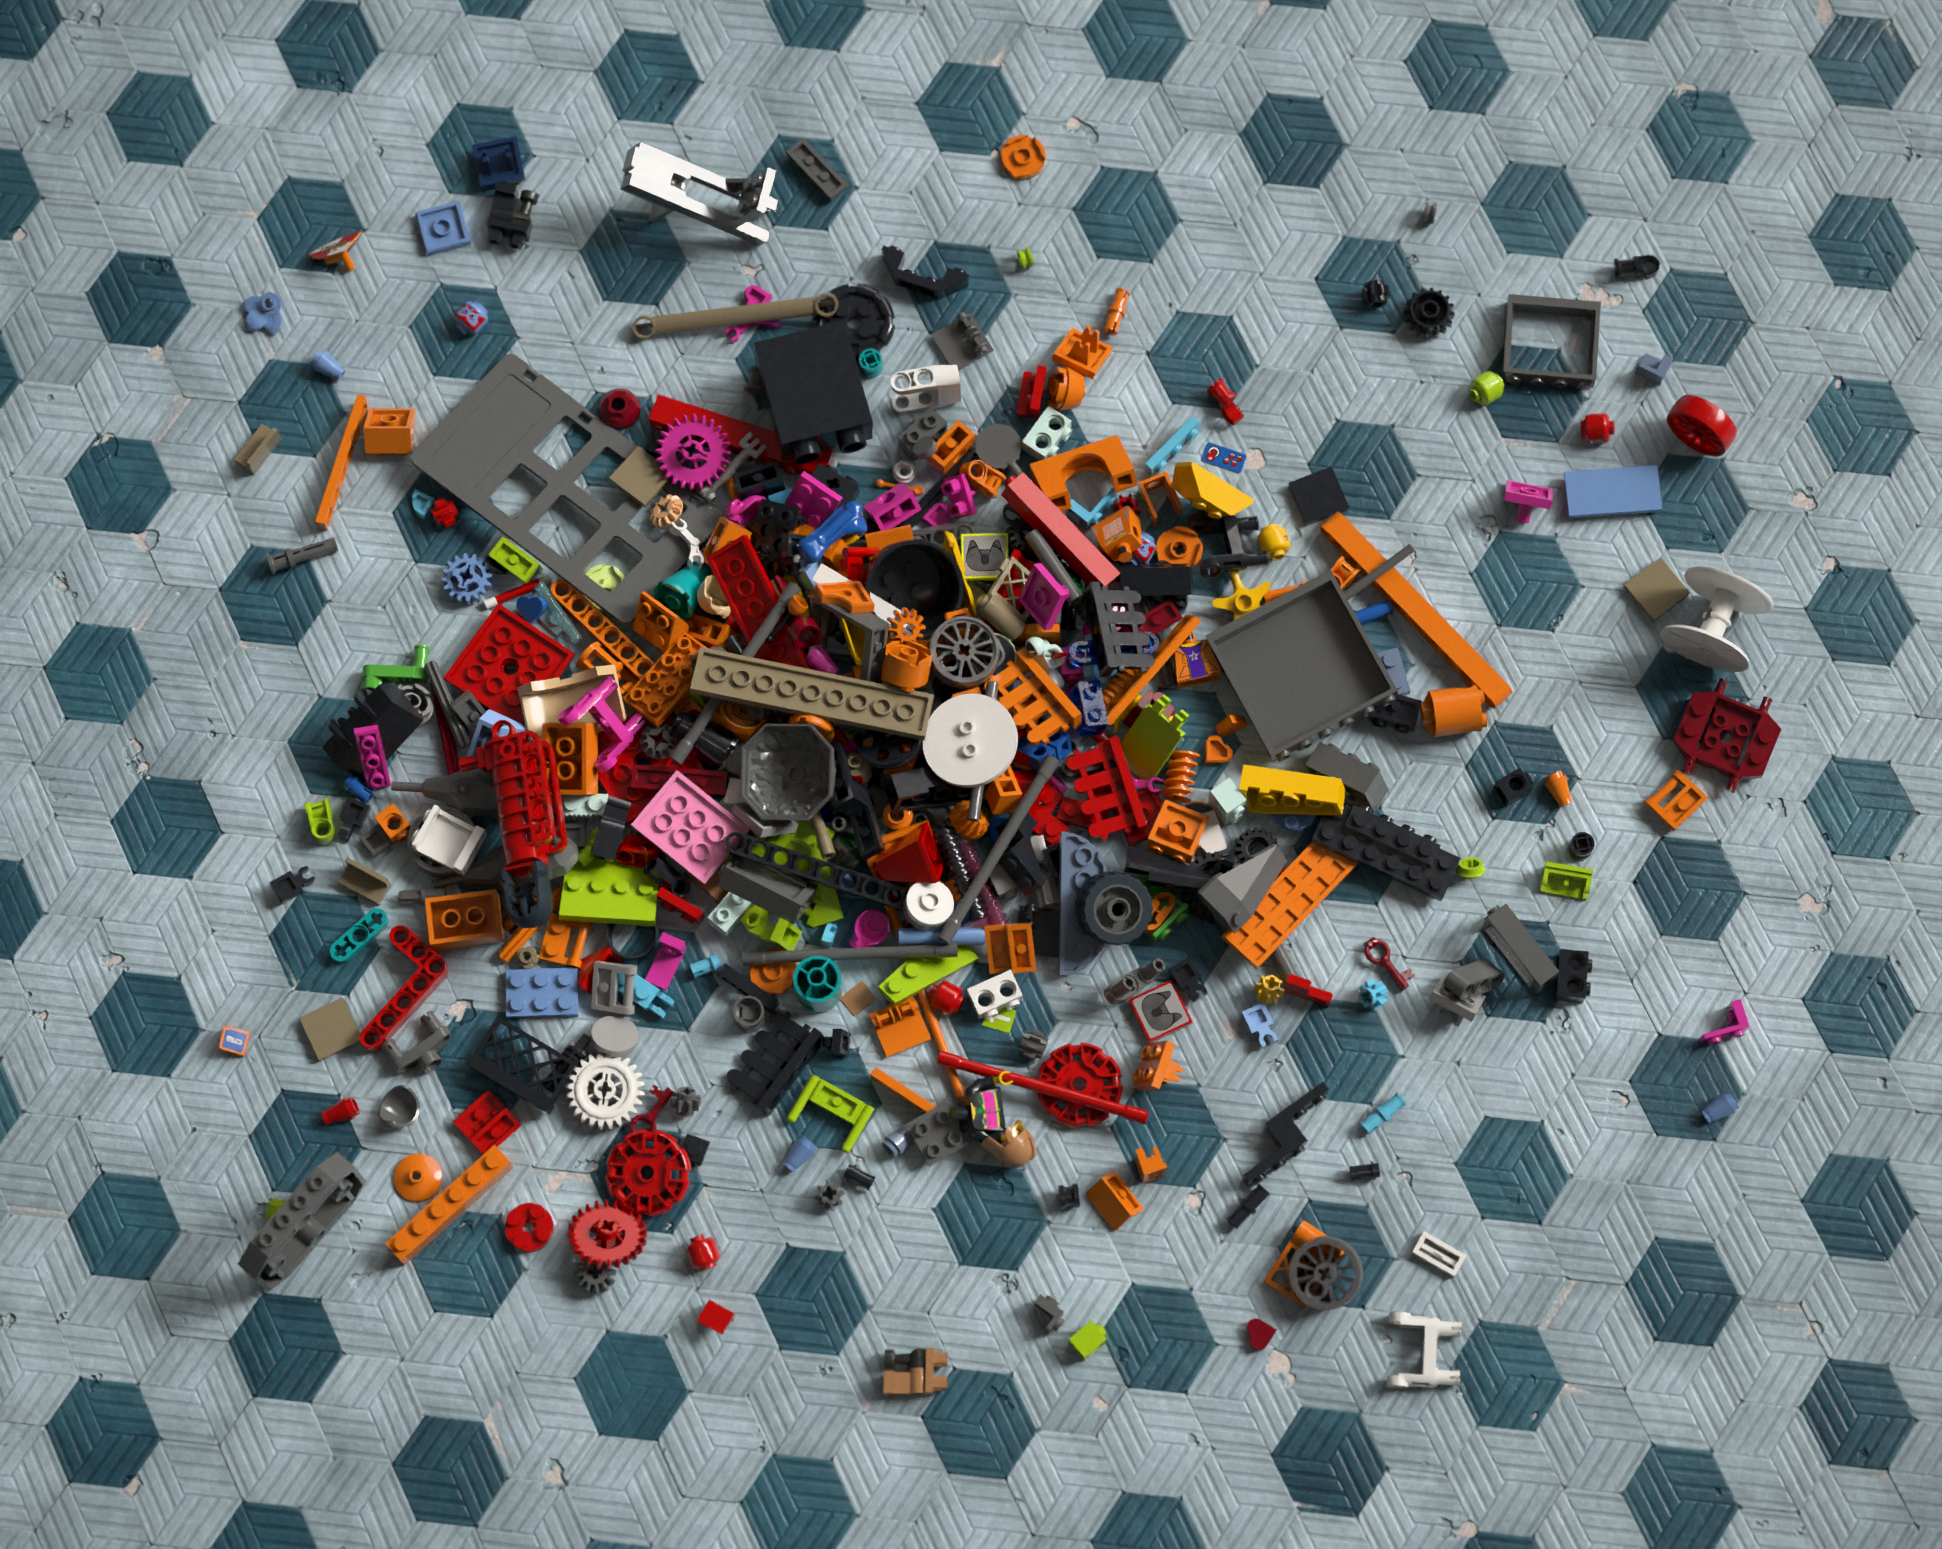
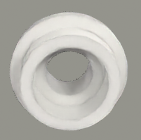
[893,461,916,484]

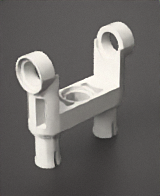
[1386,1312,1462,1389]

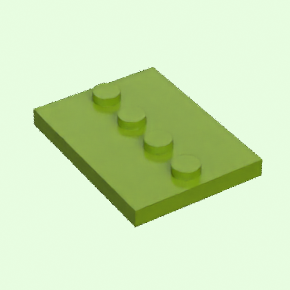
[559,858,660,926]

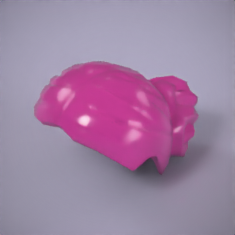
[724,495,767,526]
[849,909,891,948]

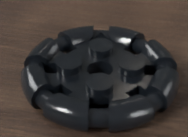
[812,283,895,360]

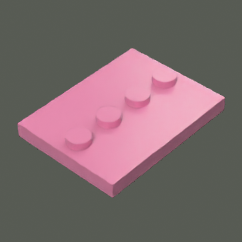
[631,770,751,885]

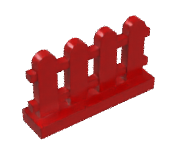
[1066,736,1147,841]

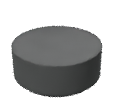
[913,436,937,459]

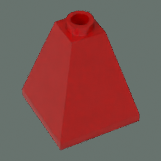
[873,822,945,883]

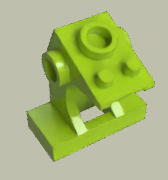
[740,905,802,951]

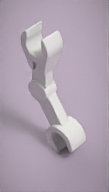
[670,519,704,569]

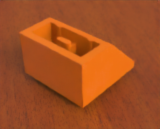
[632,591,689,653]

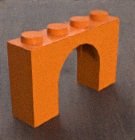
[1030,435,1138,511]

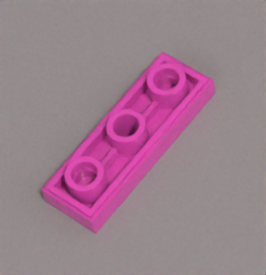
[354,725,391,789]

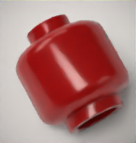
[1580,413,1615,444]
[928,980,965,1016]
[685,1234,720,1272]

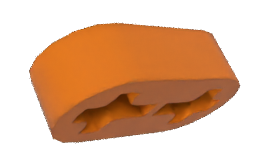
[1144,892,1175,934]

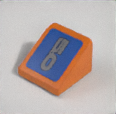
[218,1026,250,1056]

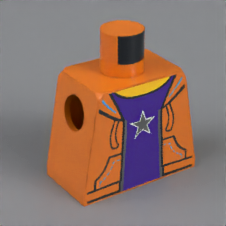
[1174,631,1221,689]

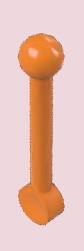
[875,479,923,496]

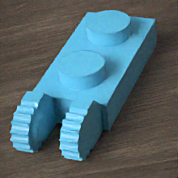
[618,973,674,1018]

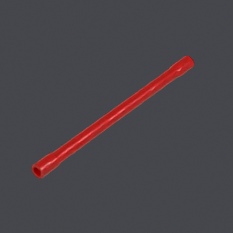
[937,1051,1149,1125]

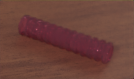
[958,840,1009,925]

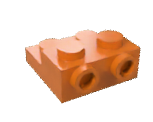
[1146,799,1209,864]

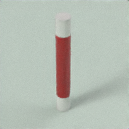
[484,574,552,609]

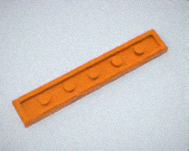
[315,394,369,531]
[1097,615,1201,726]

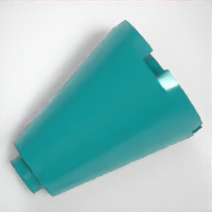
[653,562,714,621]

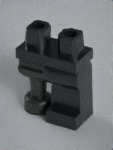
[487,182,539,250]

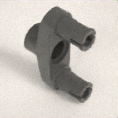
[1104,958,1166,1005]
[381,1010,452,1074]

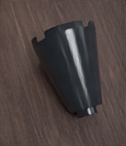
[671,711,738,771]

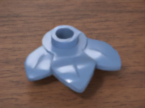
[242,292,282,336]

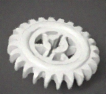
[566,1052,645,1130]

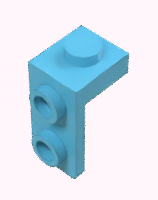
[1066,487,1118,530]

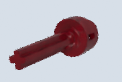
[770,575,824,650]

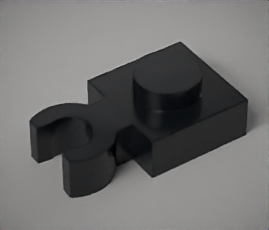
[270,866,315,904]
[1169,957,1207,1003]

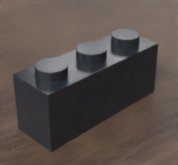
[1120,563,1193,600]

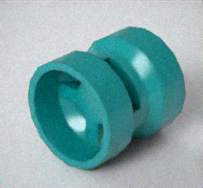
[859,349,883,378]

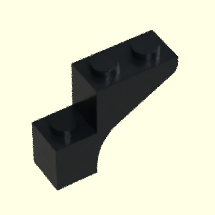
[995,812,1044,897]

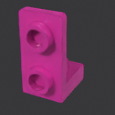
[645,932,687,990]
[1699,999,1750,1045]

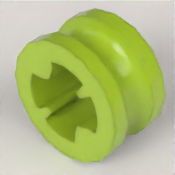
[1017,247,1034,269]

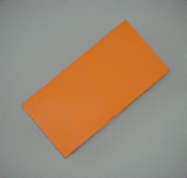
[622,631,707,727]

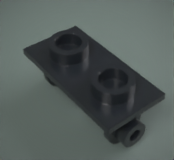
[756,498,806,531]

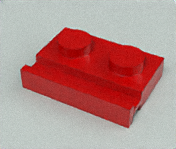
[656,887,705,925]

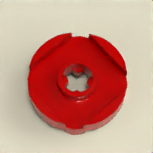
[505,1203,554,1253]

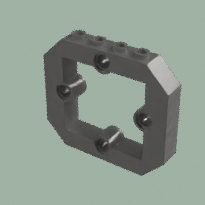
[238,1152,366,1292]

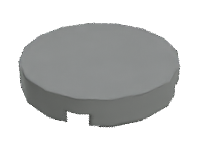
[590,1016,639,1057]

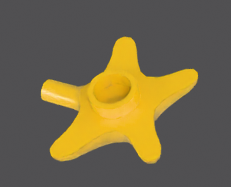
[1212,571,1271,620]

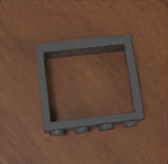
[1501,294,1601,390]
[805,594,889,684]

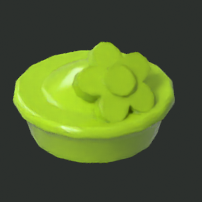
[1456,857,1486,879]

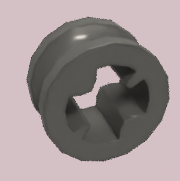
[1422,202,1437,224]

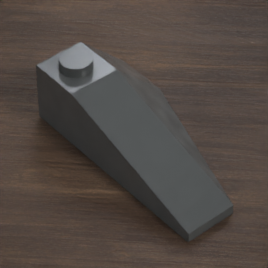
[1197,844,1287,933]

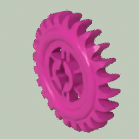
[655,414,732,490]

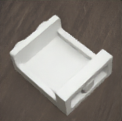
[411,805,487,876]

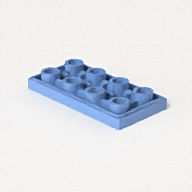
[1563,465,1662,518]

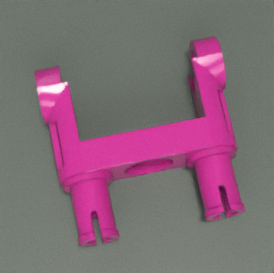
[557,677,646,773]

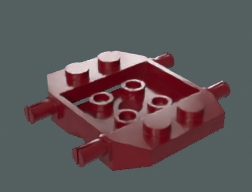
[1673,678,1781,793]

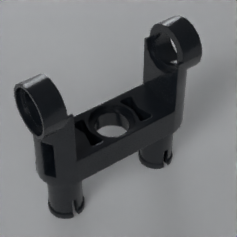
[1188,512,1268,579]

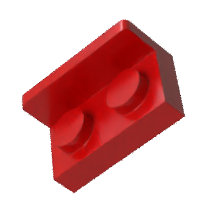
[1016,365,1047,419]

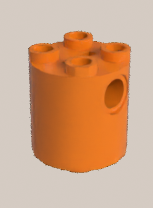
[1420,685,1487,738]

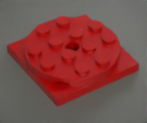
[444,603,576,725]
[598,711,705,825]

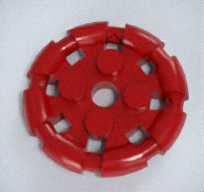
[1036,1042,1123,1128]
[605,1129,691,1217]

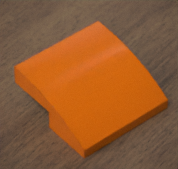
[984,923,1037,974]

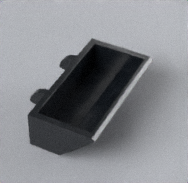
[322,682,424,782]

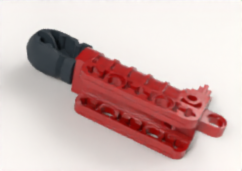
[459,720,568,928]

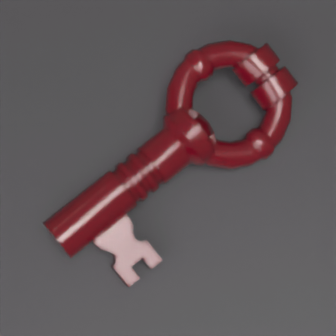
[1364,937,1415,991]
[629,1085,674,1133]

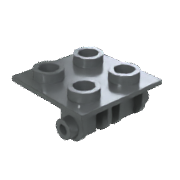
[931,312,994,370]
[906,1100,971,1166]

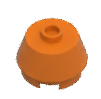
[1046,366,1086,411]

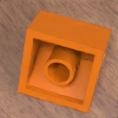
[363,408,415,456]

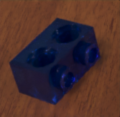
[1070,680,1109,737]

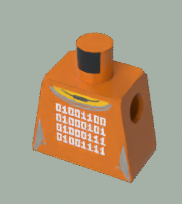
[1090,505,1142,562]

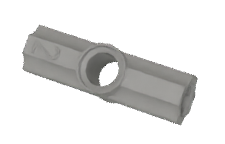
[1031,835,1059,909]

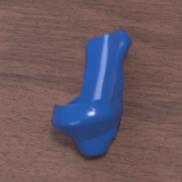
[797,501,867,564]

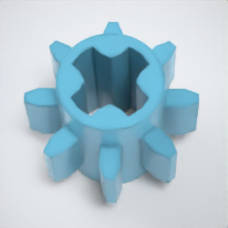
[1358,979,1388,1010]

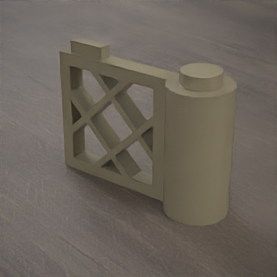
[975,557,1030,641]

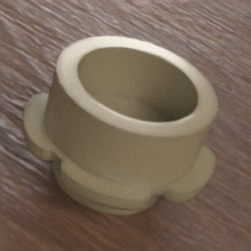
[515,946,539,969]

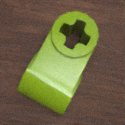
[305,797,336,845]

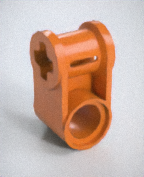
[959,460,1006,499]
[1330,556,1361,591]

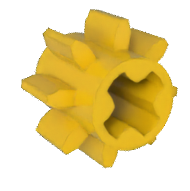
[1253,975,1285,1005]

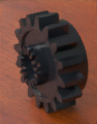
[1403,287,1455,339]

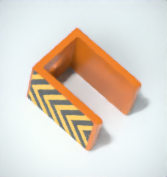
[1138,472,1182,527]

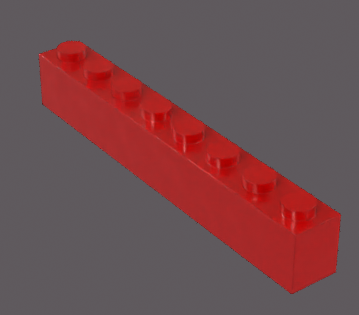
[649,394,834,476]

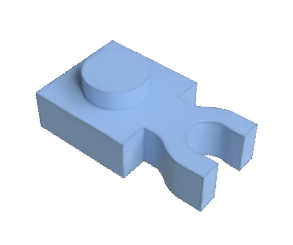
[1241,1002,1279,1049]

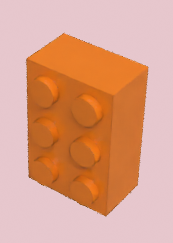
[542,722,598,795]
[425,889,504,951]

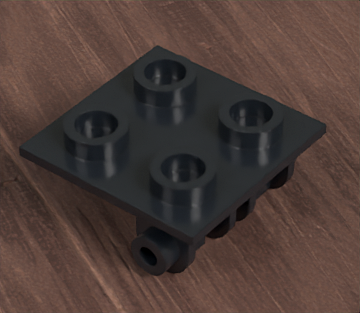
[1017,903,1059,958]

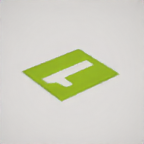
[982,1003,1016,1033]

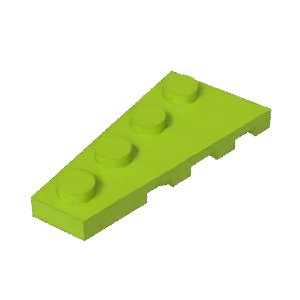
[877,927,979,1006]

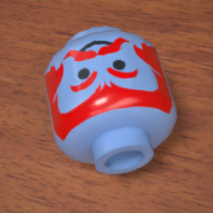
[454,301,488,335]
[1126,531,1156,565]

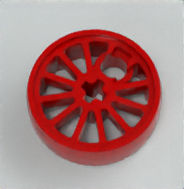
[1667,395,1737,457]

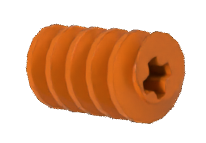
[1162,750,1200,803]

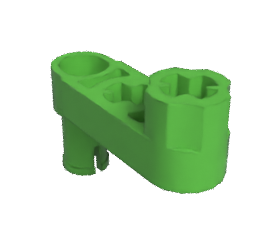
[361,645,429,691]

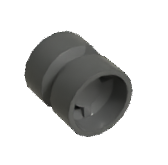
[733,996,766,1033]

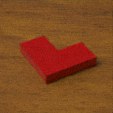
[1284,974,1333,1007]

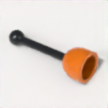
[765,595,809,644]

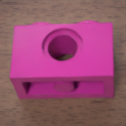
[863,482,922,531]

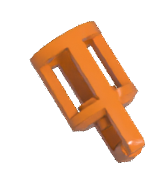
[576,641,638,696]

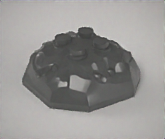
[740,724,837,820]

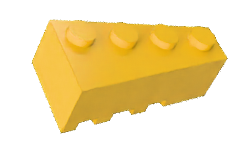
[1239,764,1346,815]

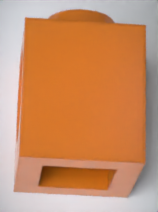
[374,803,411,844]

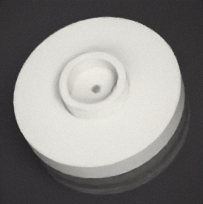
[903,882,954,931]

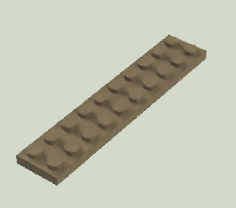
[690,647,934,741]

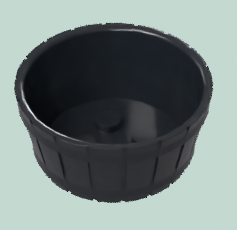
[862,540,964,640]

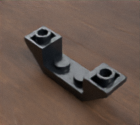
[882,245,970,300]

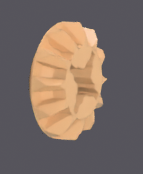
[649,494,683,528]

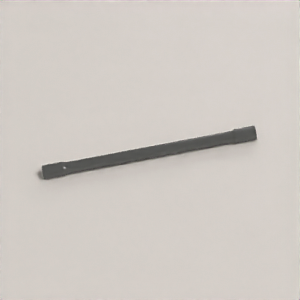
[669,582,801,765]
[937,754,1060,944]
[742,943,958,965]

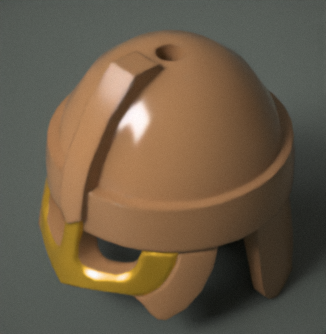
[980,1120,1036,1168]

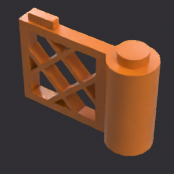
[1264,1220,1344,1308]

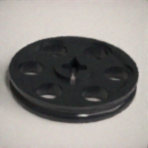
[743,519,789,580]
[854,729,923,769]

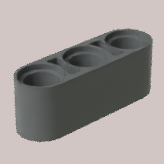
[1444,959,1505,1000]

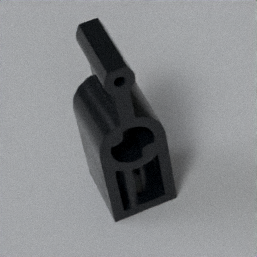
[590,796,631,863]

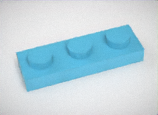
[1145,416,1200,477]

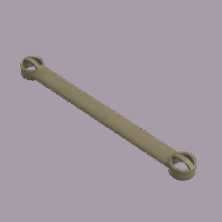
[632,292,838,339]

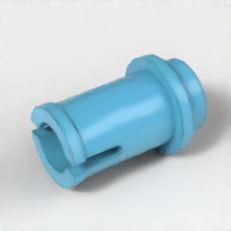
[690,954,722,978]

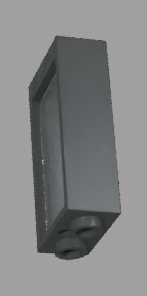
[718,853,818,924]
[1483,904,1559,996]

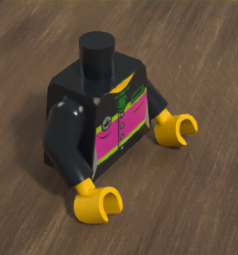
[949,1071,1019,1144]

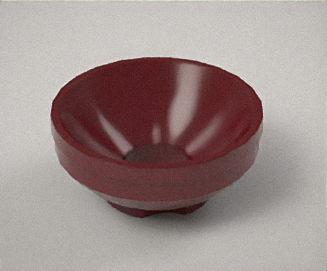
[598,388,641,430]

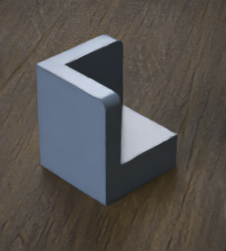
[1635,353,1673,386]

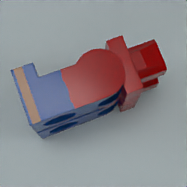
[1012,722,1072,771]

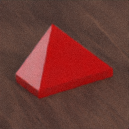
[578,946,624,996]

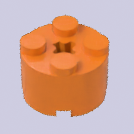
[881,641,932,692]

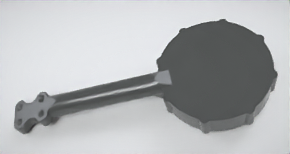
[975,423,1022,478]

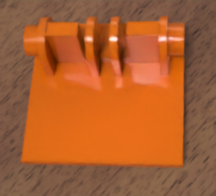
[869,996,931,1057]

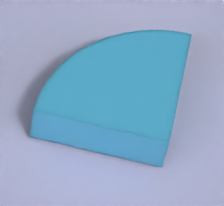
[412,489,436,521]
[821,923,838,948]

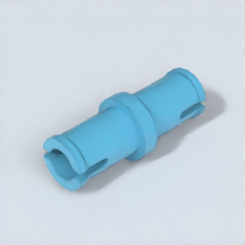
[1360,1093,1406,1135]

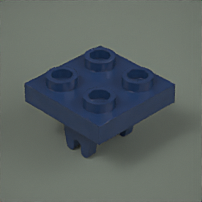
[472,136,526,190]

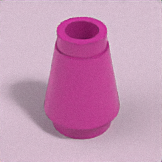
[805,646,840,675]

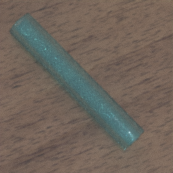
[534,582,582,644]

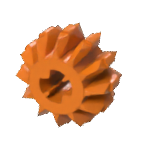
[887,607,926,645]
[949,800,989,841]

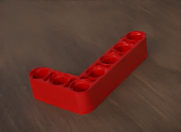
[360,925,449,1053]

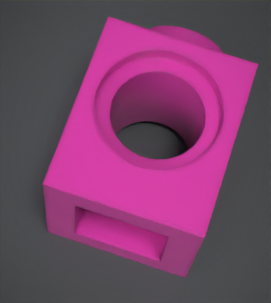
[1060,646,1084,684]

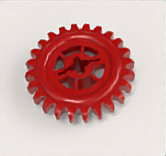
[567,1199,647,1269]

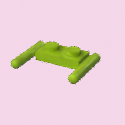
[787,1074,874,1153]

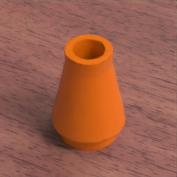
[1544,771,1573,807]

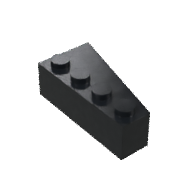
[884,766,990,812]

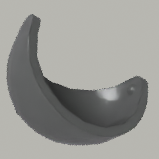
[378,1085,420,1128]

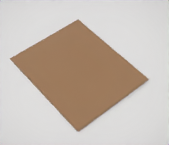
[841,981,877,1016]

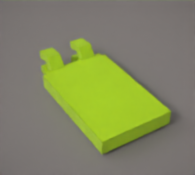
[1121,694,1189,780]

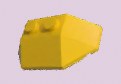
[1171,461,1254,519]

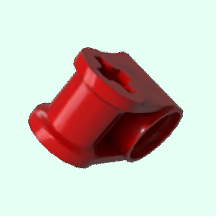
[615,835,663,869]

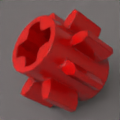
[1113,494,1141,515]
[431,497,459,528]

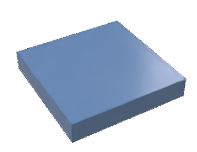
[415,200,471,256]

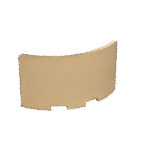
[518,665,626,742]

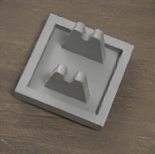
[1429,973,1486,1027]

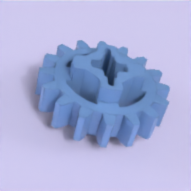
[441,553,493,605]

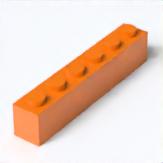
[385,1145,513,1265]

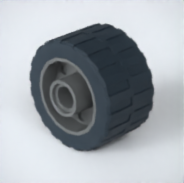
[1075,871,1153,945]

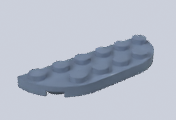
[1058,831,1107,976]

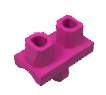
[941,473,977,519]

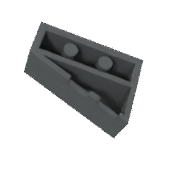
[1305,742,1389,813]

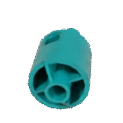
[793,955,843,1013]

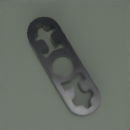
[717,964,780,1013]

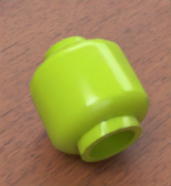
[1469,371,1504,406]

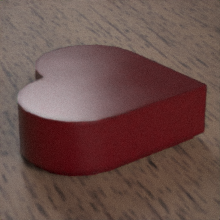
[1246,1318,1277,1351]

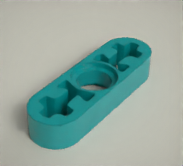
[330,908,389,964]

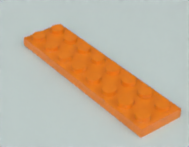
[1221,805,1358,970]

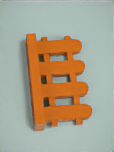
[984,647,1082,746]

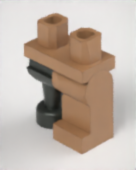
[883,1348,948,1396]

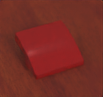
[452,1089,521,1155]

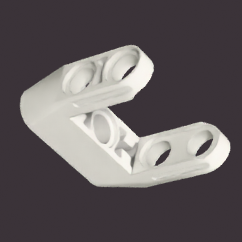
[891,365,961,415]

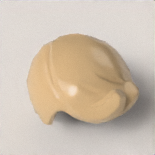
[696,575,732,619]

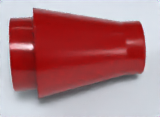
[322,1097,360,1125]

